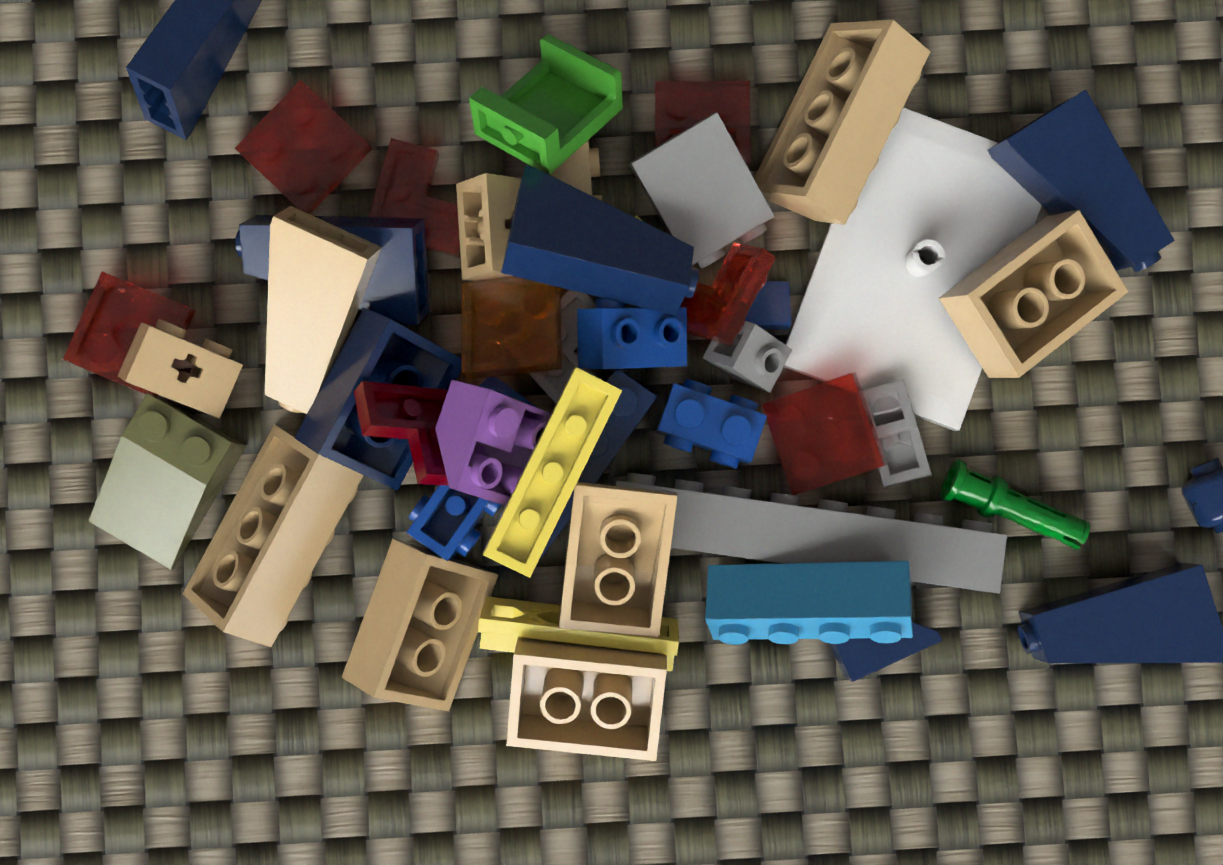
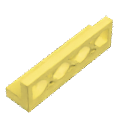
[482,367,622,578]
[478,596,679,671]

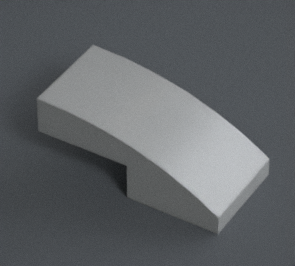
[856,379,932,488]

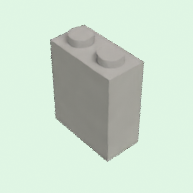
[628,113,775,268]

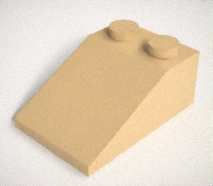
[559,482,678,638]

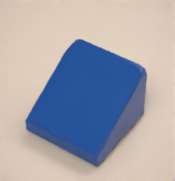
[740,281,791,330]

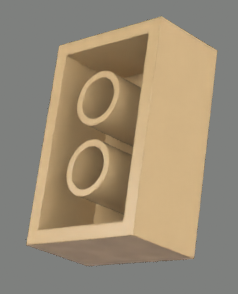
[939,210,1128,378]
[506,637,667,761]

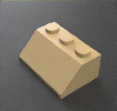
[341,539,498,711]

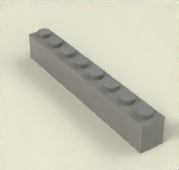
[616,473,1007,594]

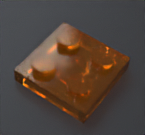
[461,276,562,380]

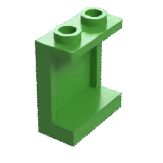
[469,34,623,175]

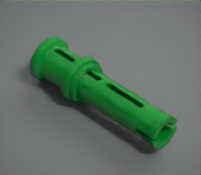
[940,459,1090,550]

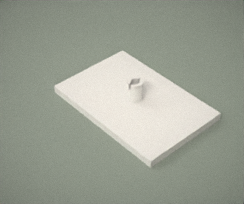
[784,108,1042,431]

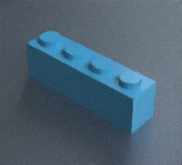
[705,561,913,645]

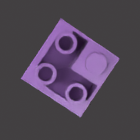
[435,380,551,506]

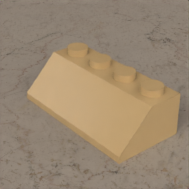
[754,20,930,225]
[183,424,364,647]

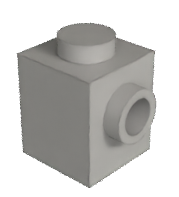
[703,315,792,393]

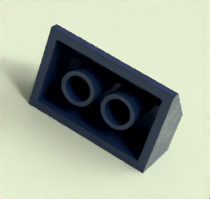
[295,308,466,491]

